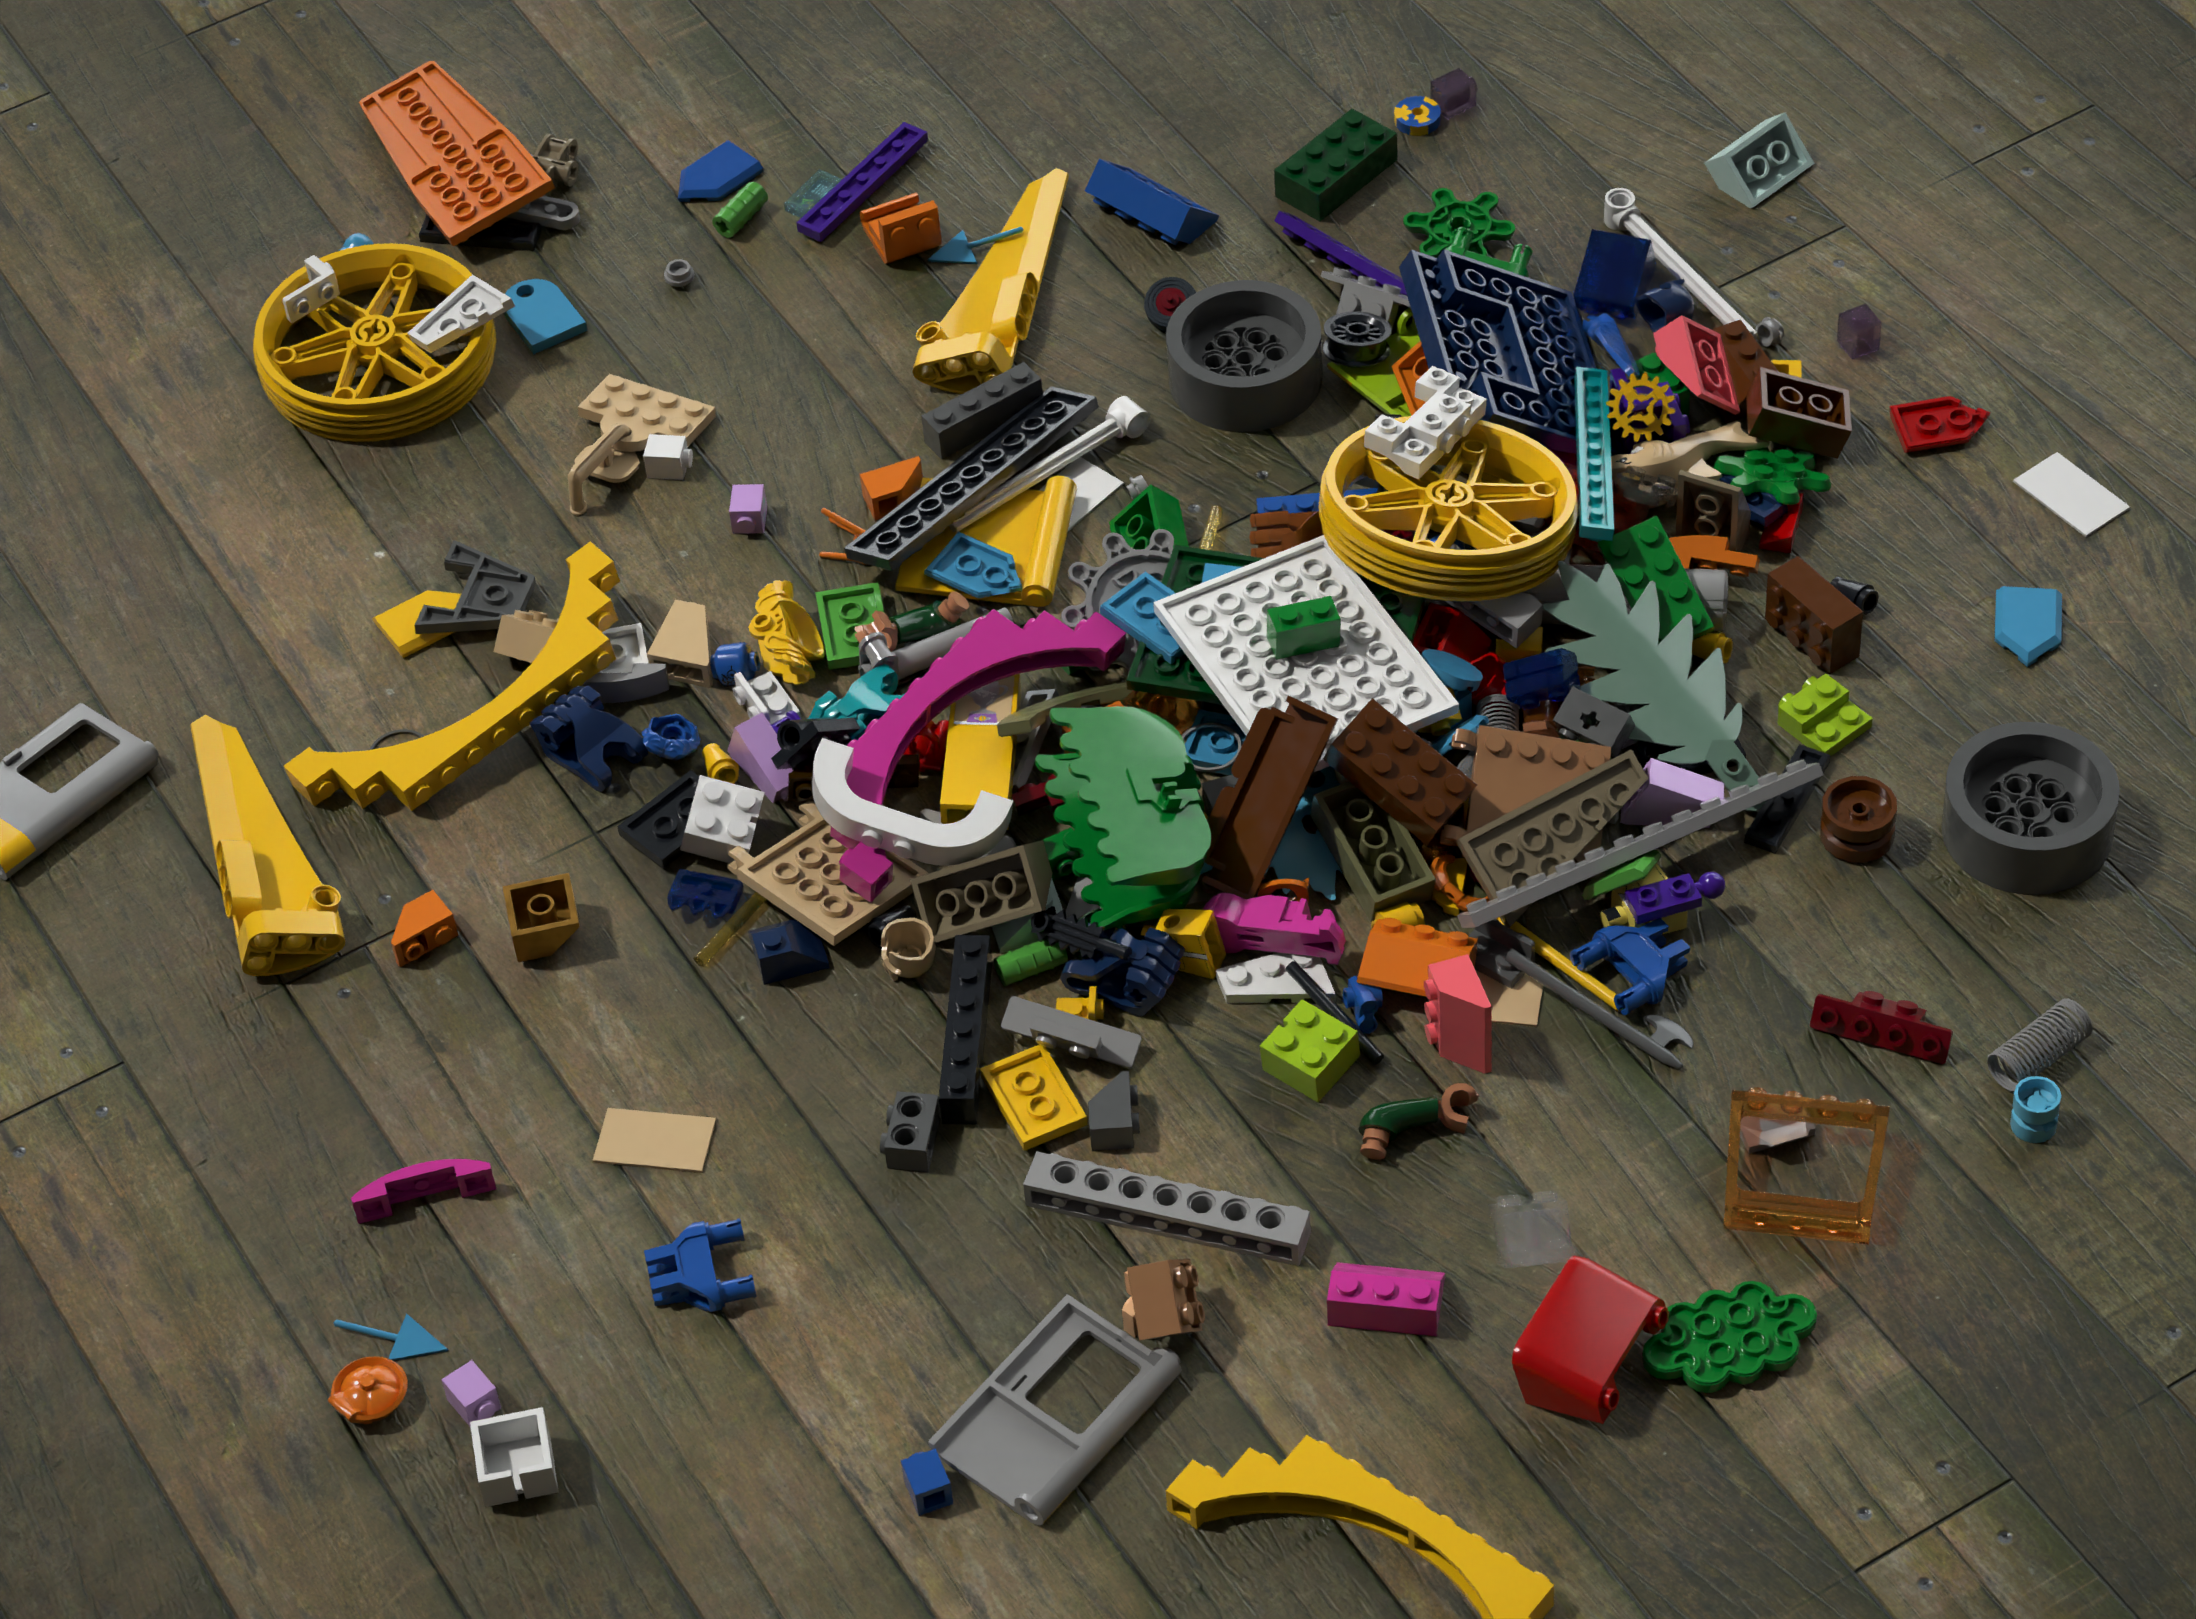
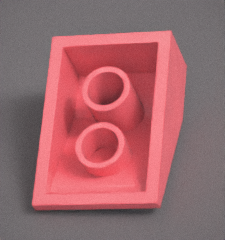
[1653,315,1740,415]

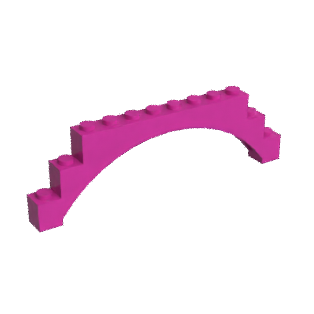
[830,609,1126,903]

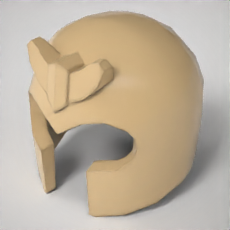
[881,917,936,981]

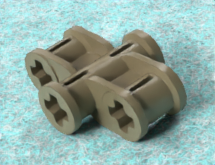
[527,133,579,197]

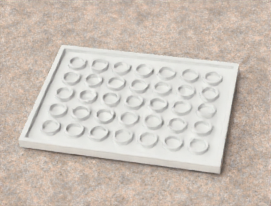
[1154,535,1459,772]

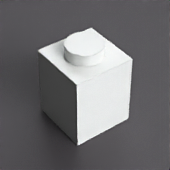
[643,434,693,480]

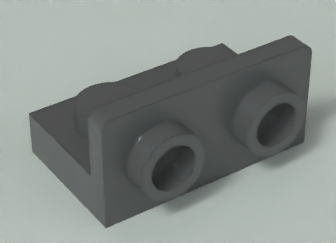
[1469,919,1535,989]

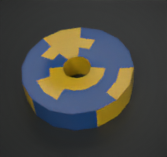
[1394,96,1441,136]

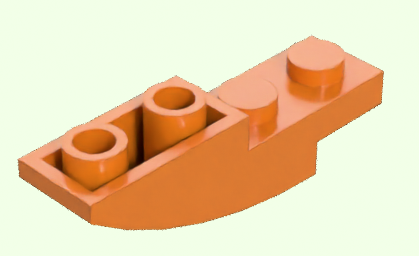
[1669,535,1760,577]

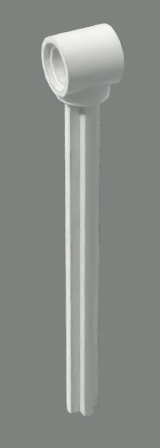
[1604,188,1758,338]
[949,396,1150,532]

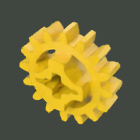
[1606,372,1676,442]

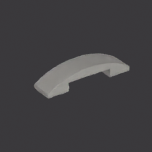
[582,663,670,703]

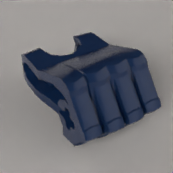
[530,686,648,792]
[1060,923,1185,1017]

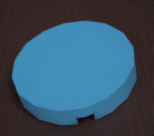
[1421,649,1483,692]

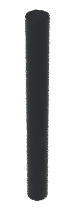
[1285,961,1384,1065]

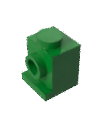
[1043,827,1083,881]

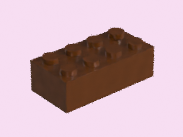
[1323,698,1477,846]

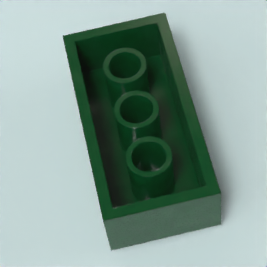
[1274,108,1398,222]

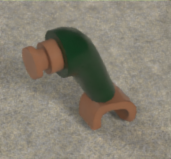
[854,591,969,652]
[1358,1083,1479,1160]

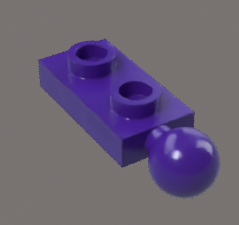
[1625,872,1725,924]

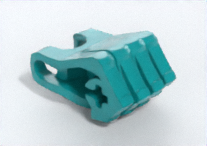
[808,664,904,741]

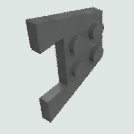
[414,540,536,634]

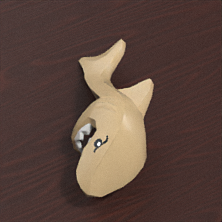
[1611,421,1770,509]

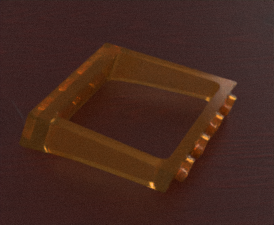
[1724,1087,1890,1245]

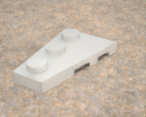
[1216,953,1336,1004]

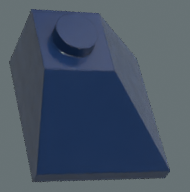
[748,919,830,985]

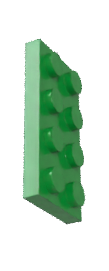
[1598,516,1714,644]

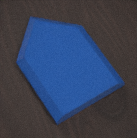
[678,140,764,202]

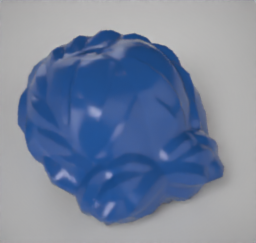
[642,714,701,761]

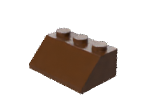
[1711,319,1779,424]

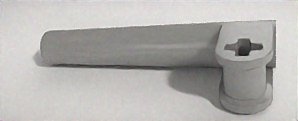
[858,607,1014,680]

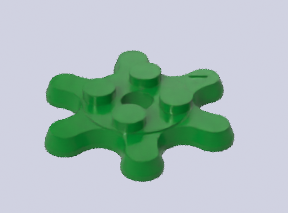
[1403,188,1515,258]
[1714,447,1831,505]

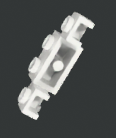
[1364,366,1487,479]

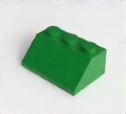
[1109,484,1189,550]

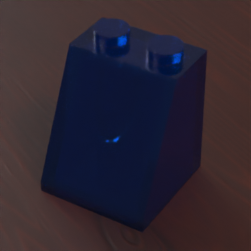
[1573,229,1657,320]

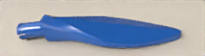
[1582,313,1640,378]

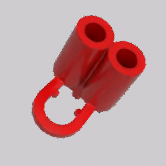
[904,720,949,772]

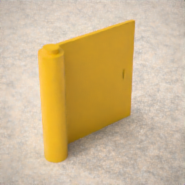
[895,476,1077,607]

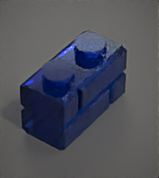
[1503,648,1581,709]

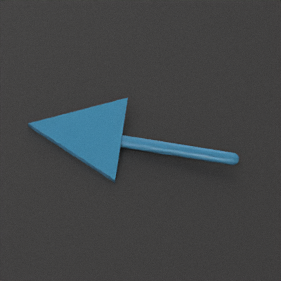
[928,227,1024,264]
[334,1313,448,1361]

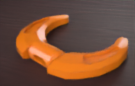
[1429,855,1490,912]

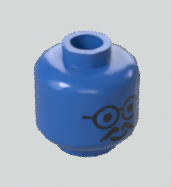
[710,642,761,686]

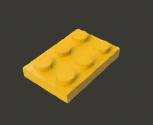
[980,1044,1088,1151]

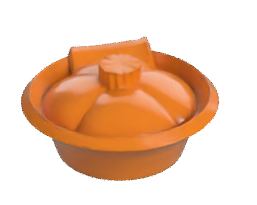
[328,1356,408,1424]

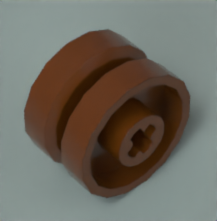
[1820,776,1897,863]

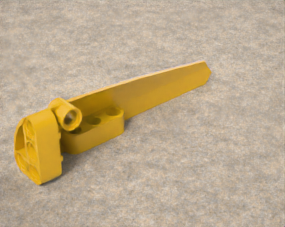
[912,168,1069,394]

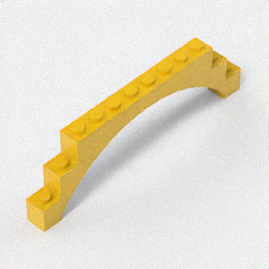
[284,541,620,811]
[1166,1435,1554,1619]

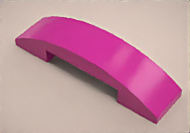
[351,1159,496,1224]

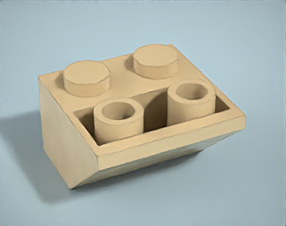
[493,610,559,663]

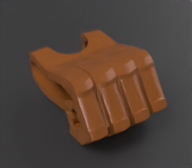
[1250,511,1324,558]

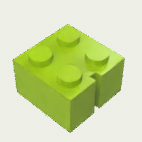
[1260,999,1360,1102]

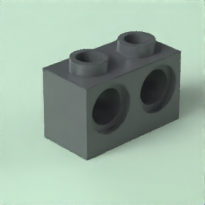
[880,1091,941,1172]

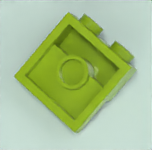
[1777,673,1873,757]

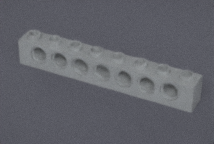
[1023,1151,1311,1266]

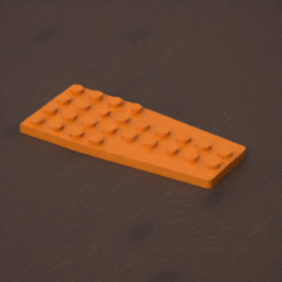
[359,61,555,247]

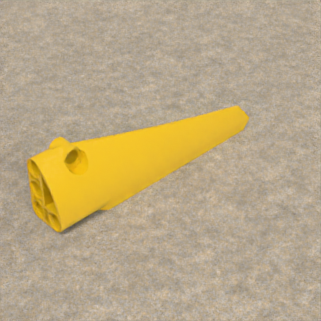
[190,715,345,976]

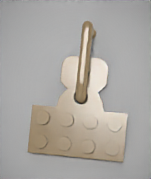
[568,374,716,515]

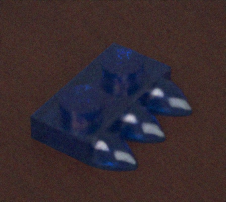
[667,869,744,920]

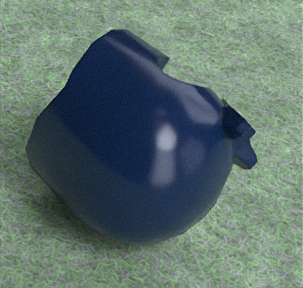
[1636,279,1694,333]

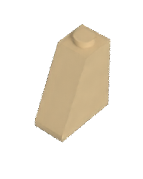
[647,599,713,688]

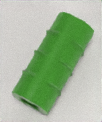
[712,182,768,238]
[993,938,1068,987]

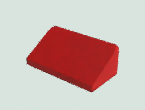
[1759,493,1804,553]

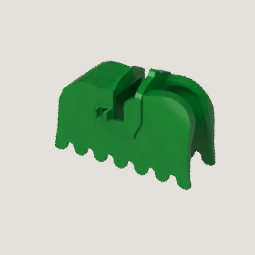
[1035,706,1211,930]

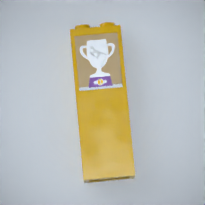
[940,673,1021,830]

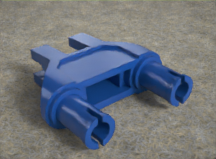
[1570,918,1690,1015]
[644,1218,757,1312]

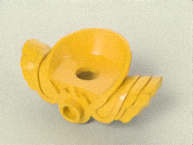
[749,580,825,685]

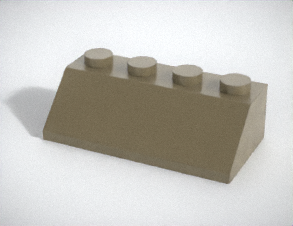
[910,840,1052,943]

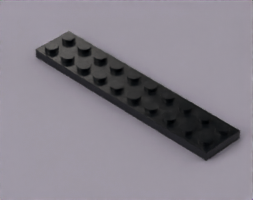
[844,386,1099,571]

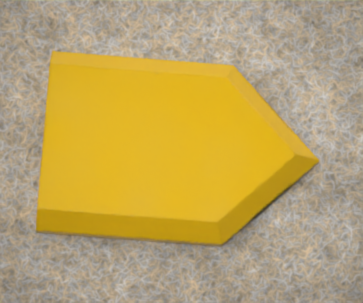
[372,590,461,658]

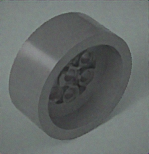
[1166,280,1323,432]
[1941,722,2120,895]

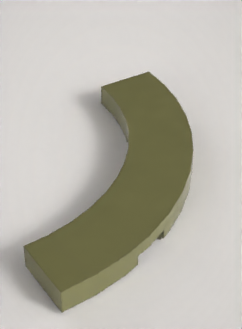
[997,681,1144,737]

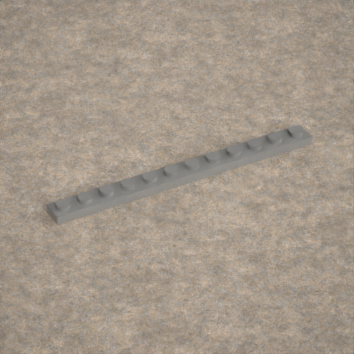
[1457,760,1824,928]

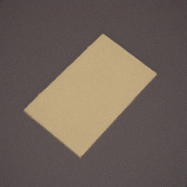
[1475,970,1543,1027]
[593,1108,716,1173]

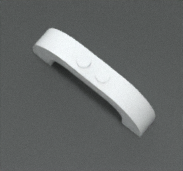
[812,738,1013,866]

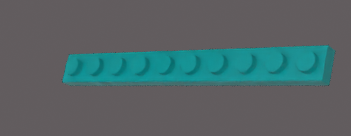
[1574,366,1614,541]

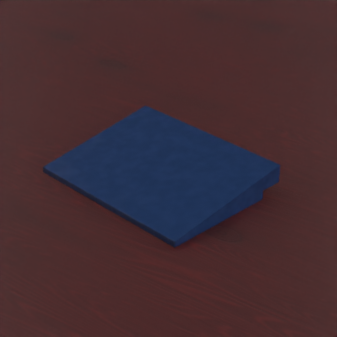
[1399,249,1625,457]

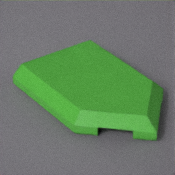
[1582,850,1661,900]

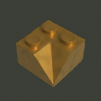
[502,873,580,962]

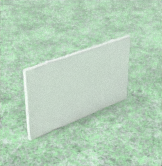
[2013,452,2130,537]
[1039,457,1124,531]

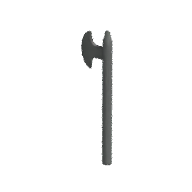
[1505,949,1694,1069]

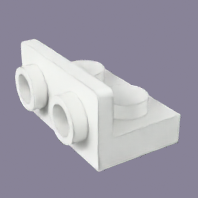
[733,671,801,724]

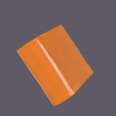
[860,193,942,264]

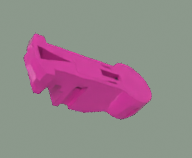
[1202,893,1346,965]

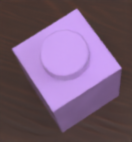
[729,484,767,534]
[441,1360,501,1428]

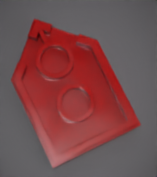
[1889,396,1990,453]

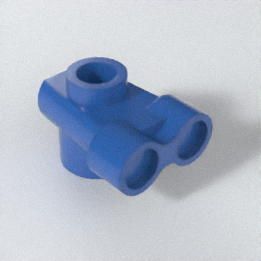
[1343,976,1383,1034]

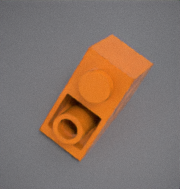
[860,456,923,521]
[391,890,458,967]

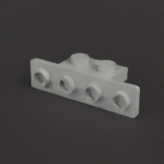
[1321,267,1410,332]
[1001,996,1142,1069]

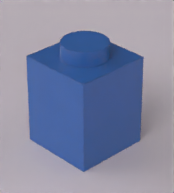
[901,1448,954,1516]

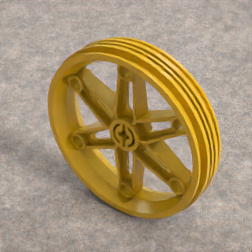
[253,243,496,442]
[1318,416,1579,601]

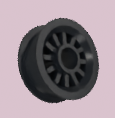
[1323,312,1392,367]

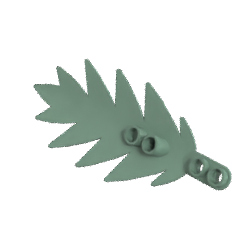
[1543,561,1767,811]

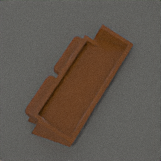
[1202,695,1338,899]

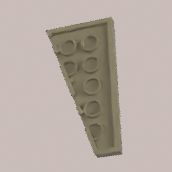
[1456,749,1648,928]

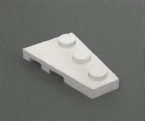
[407,275,515,353]

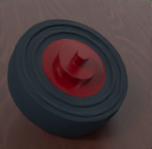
[1144,277,1196,331]

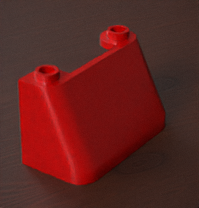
[1512,1255,1669,1424]

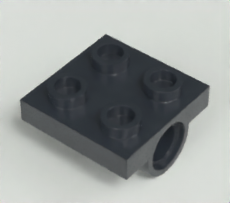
[771,717,860,770]

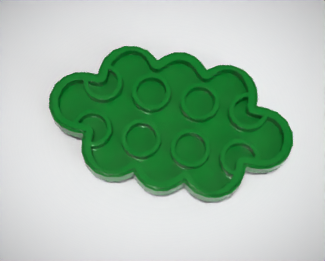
[1642,1281,1817,1393]

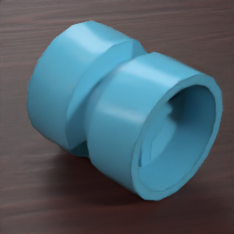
[2010,1076,2061,1143]

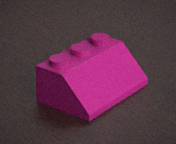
[1327,1262,1445,1336]

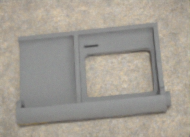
[928,1294,1182,1526]

